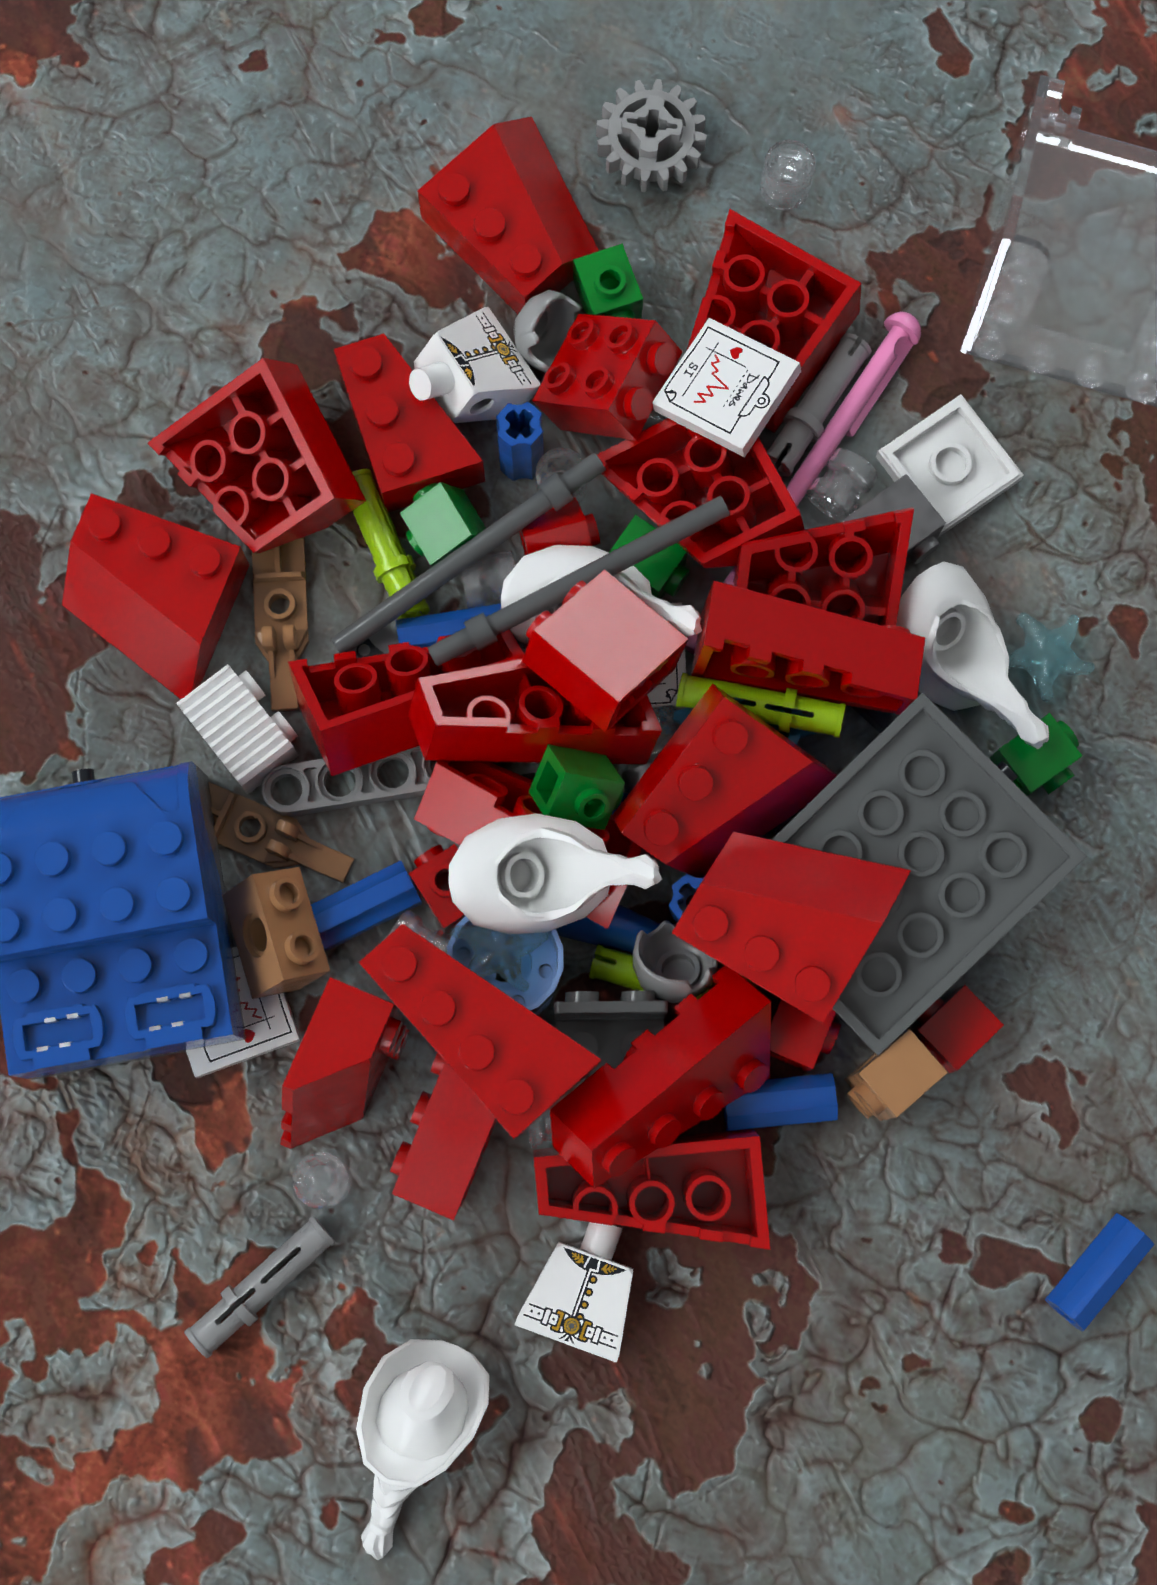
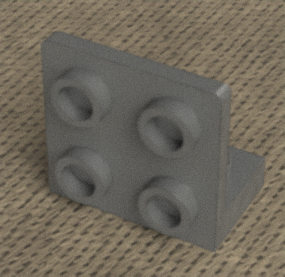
[554,991,668,1077]

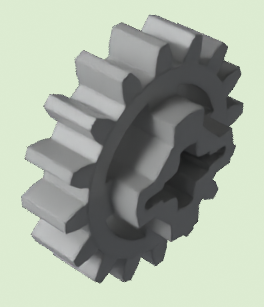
[596,79,707,192]

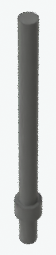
[331,452,606,653]
[427,496,730,667]

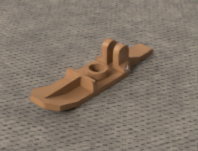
[252,537,309,712]
[209,782,354,883]

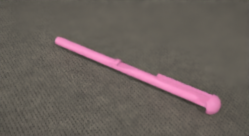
[685,312,921,655]

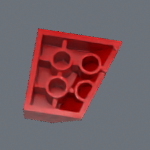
[672,831,911,1024]

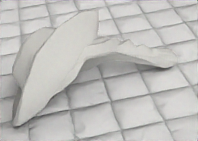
[501,545,702,645]
[896,562,1049,749]
[449,813,662,935]
[356,1339,489,1560]

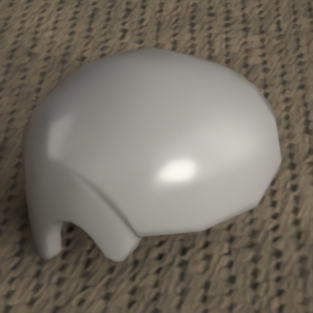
[513,290,582,373]
[633,920,718,1004]

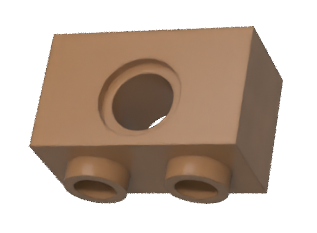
[222,867,330,999]
[844,1029,948,1121]

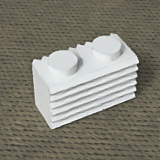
[176,664,298,794]

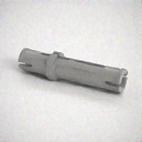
[766,333,872,476]
[184,1216,336,1358]

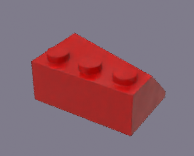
[417,116,599,314]
[687,209,862,433]
[147,358,366,553]
[597,418,805,568]
[62,493,250,700]
[733,507,914,626]
[612,683,837,878]
[280,977,410,1149]

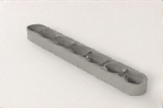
[262,746,540,817]

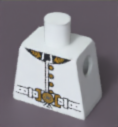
[409,307,541,423]
[515,1222,633,1363]

